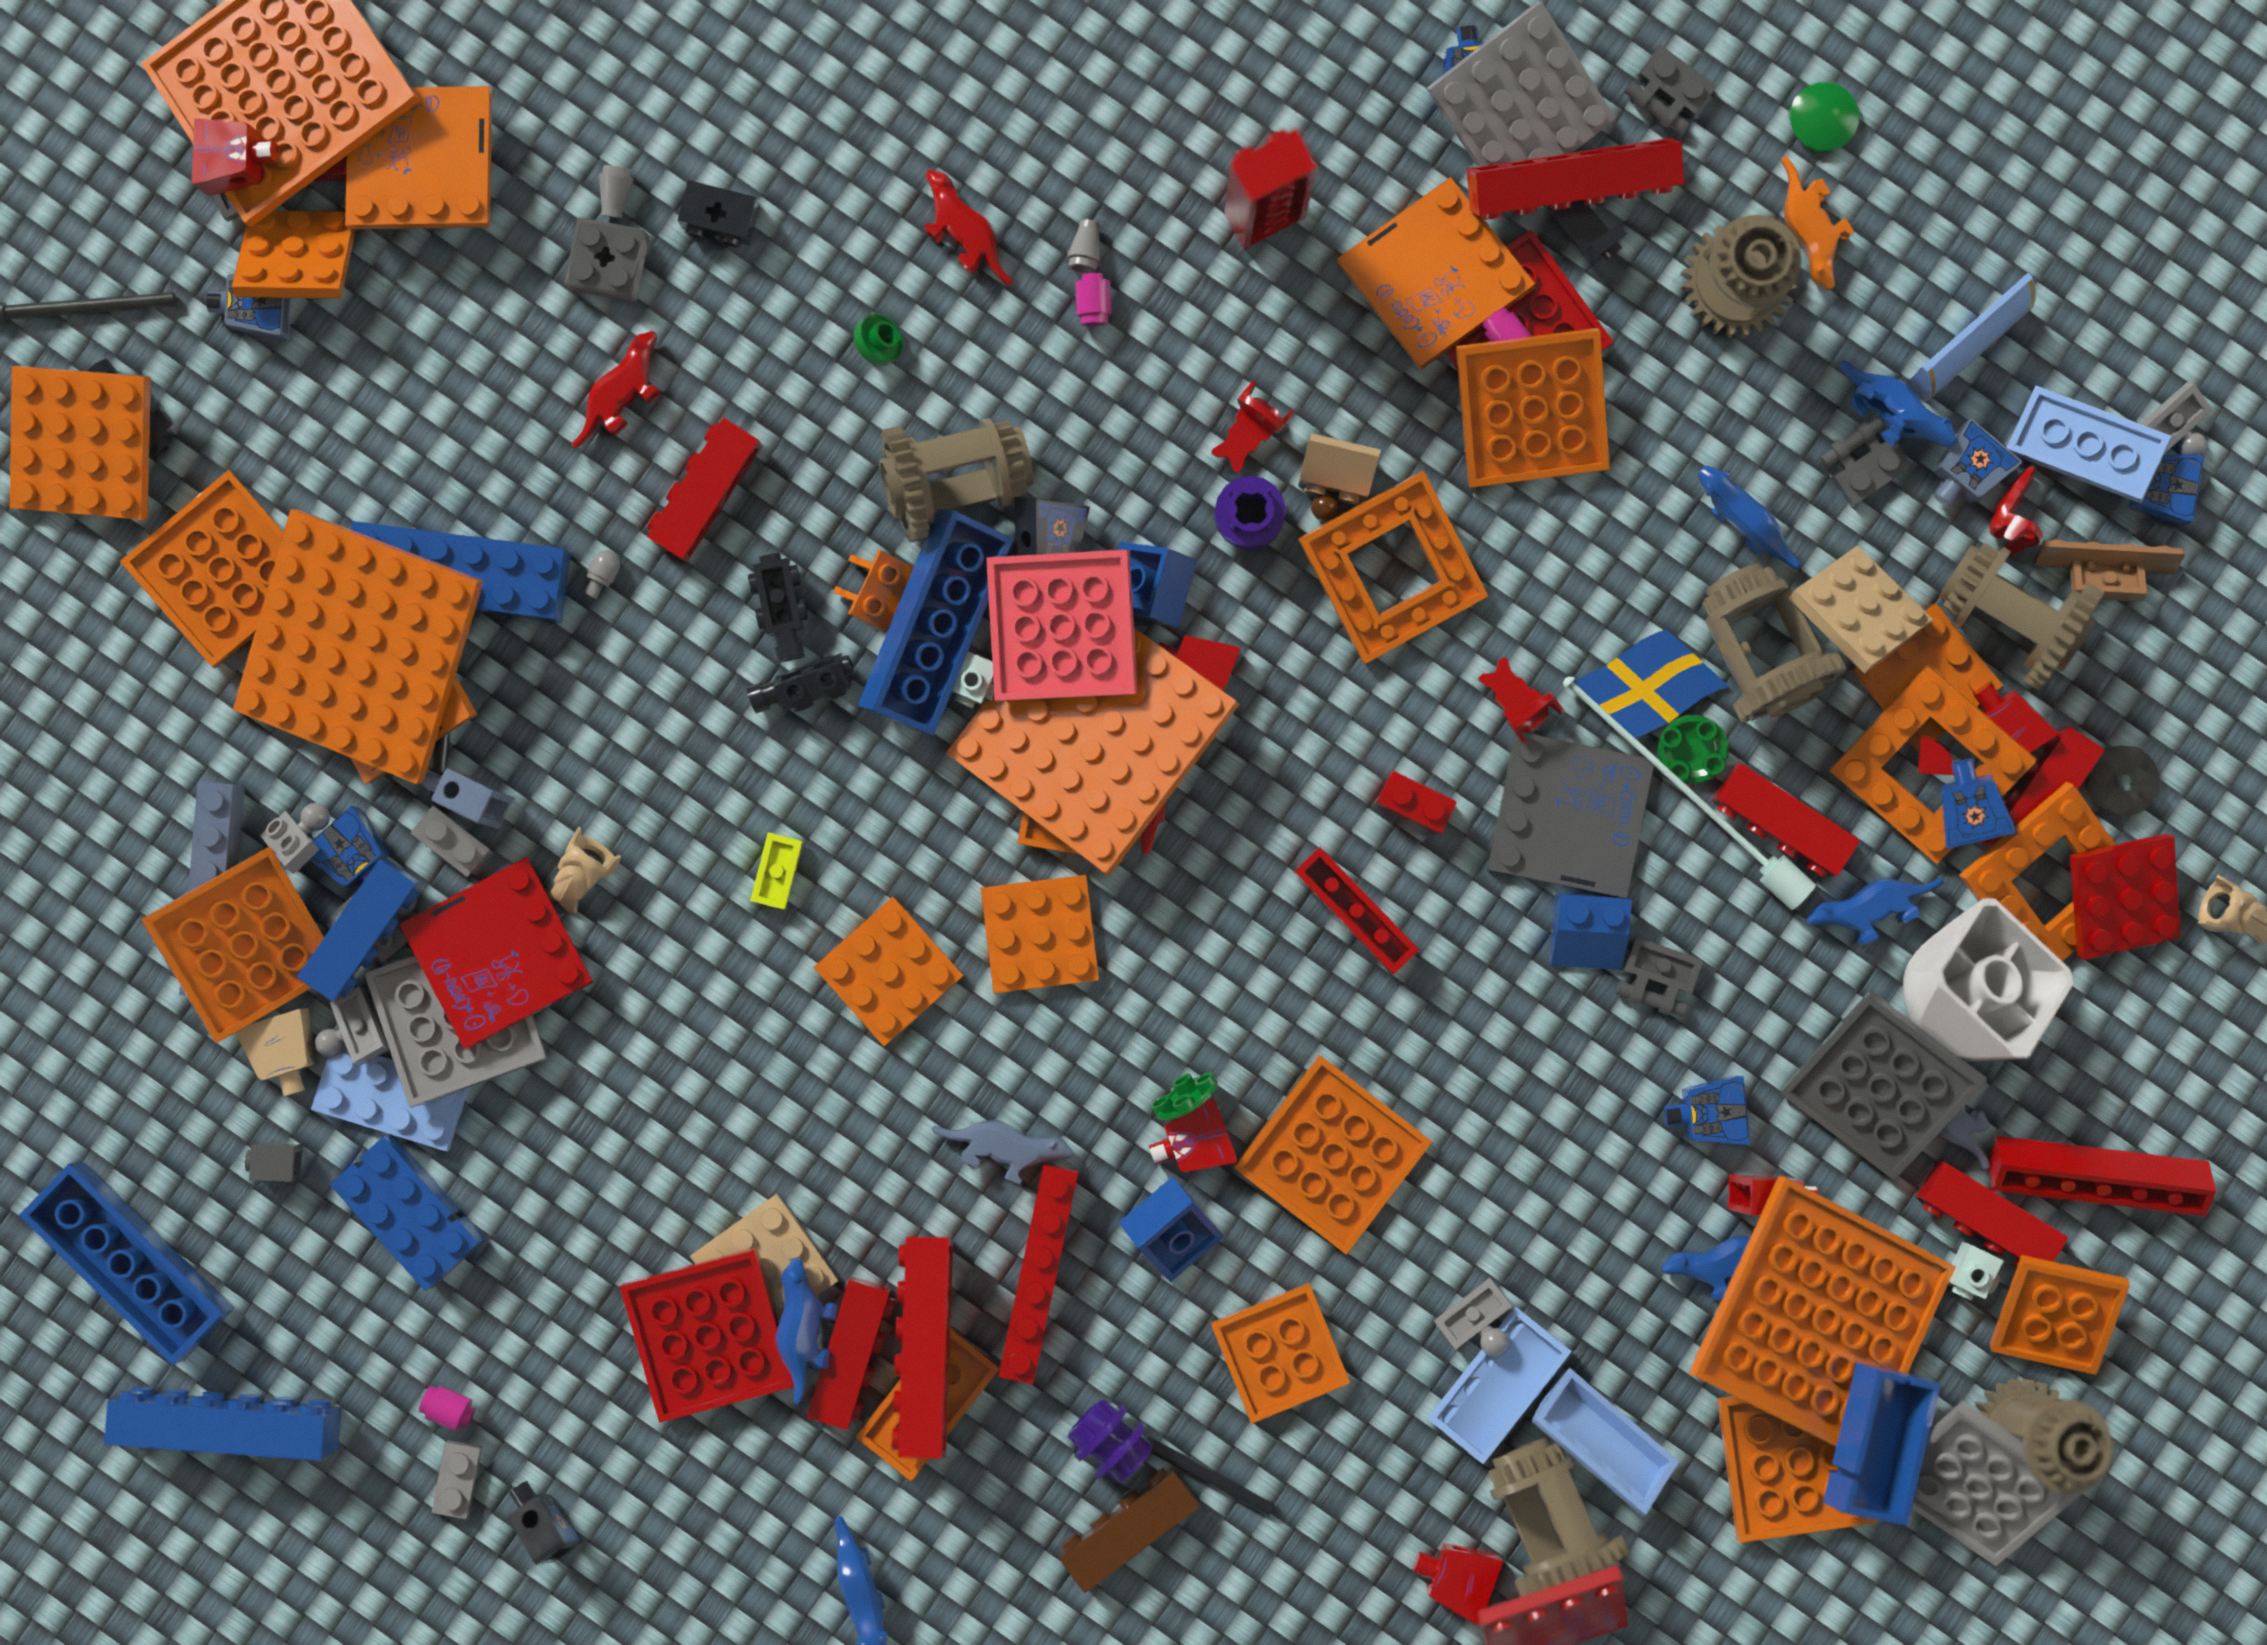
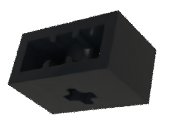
[677,180,760,248]

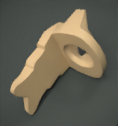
[547,827,621,915]
[2198,875,2267,945]

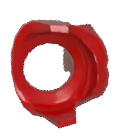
[1211,381,1294,473]
[1989,466,2043,557]
[1478,657,1565,744]

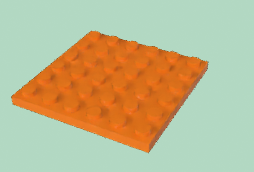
[141,0,420,227]
[233,509,484,784]
[946,628,1239,876]
[1689,1176,1956,1446]

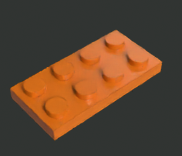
[855,1327,1000,1481]

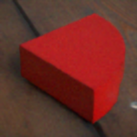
[1918,736,1954,775]

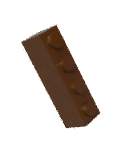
[1059,1466,1200,1594]

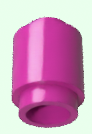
[1075,273,1112,326]
[1482,307,1532,342]
[419,1385,476,1432]

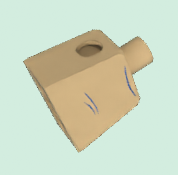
[236,1008,316,1097]

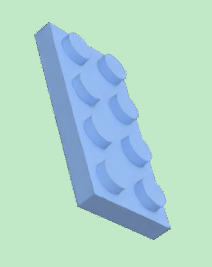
[2007,386,2171,503]
[311,1044,469,1151]

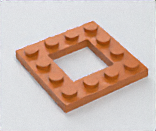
[1298,471,1488,664]
[1830,664,2037,864]
[1959,782,2116,961]

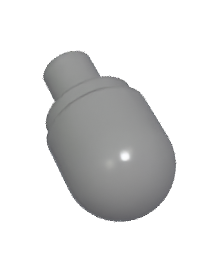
[584,551,620,599]

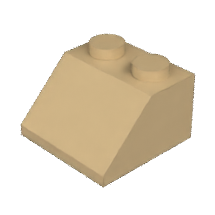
[1298,433,1381,505]

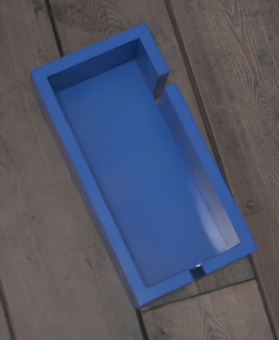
[330,1134,487,1291]
[1823,1362,1941,1526]

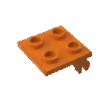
[833,550,914,633]

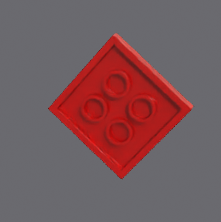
[2070,833,2181,960]

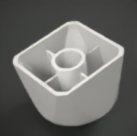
[1903,898,2073,1062]

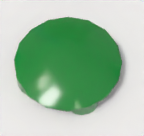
[1788,82,1859,153]
[1658,715,1729,784]
[1151,1072,1218,1121]

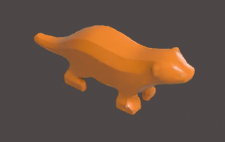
[1781,156,1854,291]

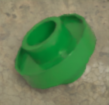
[854,313,903,366]

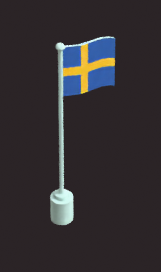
[1563,630,1816,910]

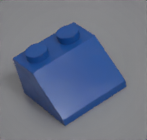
[1118,541,1197,628]
[1550,894,1632,970]
[1119,1177,1224,1282]

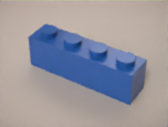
[297,858,420,1002]

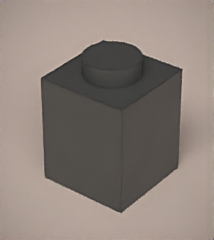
[245,1142,303,1182]

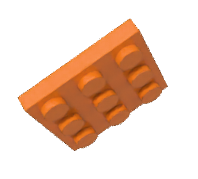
[232,210,356,299]
[1851,603,2003,753]
[981,875,1099,993]
[814,896,964,1046]
[1989,1255,2130,1375]
[1210,1282,1350,1424]

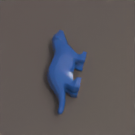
[1840,360,1957,448]
[1698,465,1801,570]
[1806,878,1944,945]
[1661,1236,1751,1301]
[776,1258,838,1405]
[835,1516,888,1645]

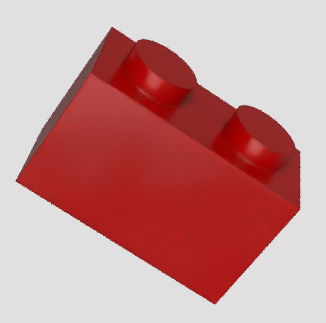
[1375,771,1457,835]

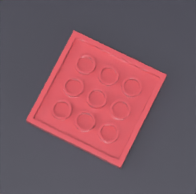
[986,550,1137,701]

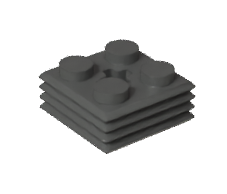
[564,217,649,302]

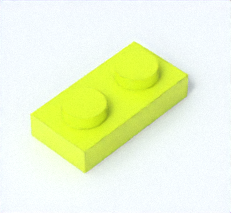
[750,832,804,910]

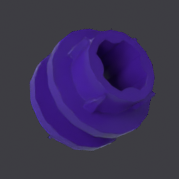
[1214,476,1286,551]
[1067,1399,1153,1483]

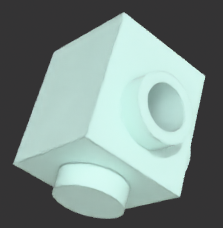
[951,652,994,709]
[1949,1242,2003,1301]

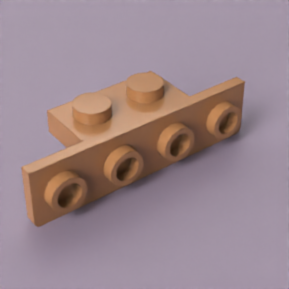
[2034,540,2185,602]

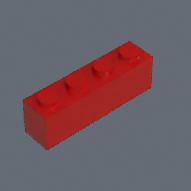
[647,417,763,563]
[1981,726,2105,849]
[1711,763,1860,879]
[1292,847,1420,975]
[1915,1160,2069,1266]
[806,1276,896,1430]

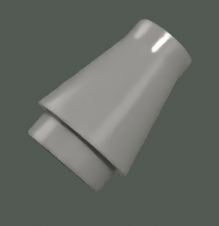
[599,165,634,218]
[1066,219,1101,275]

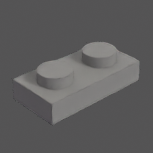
[410,805,489,877]
[431,1440,483,1519]

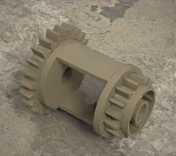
[1680,215,1802,338]
[880,418,1034,543]
[1938,542,2104,690]
[1702,563,1847,723]
[1974,1379,2115,1494]
[1488,1436,1629,1597]

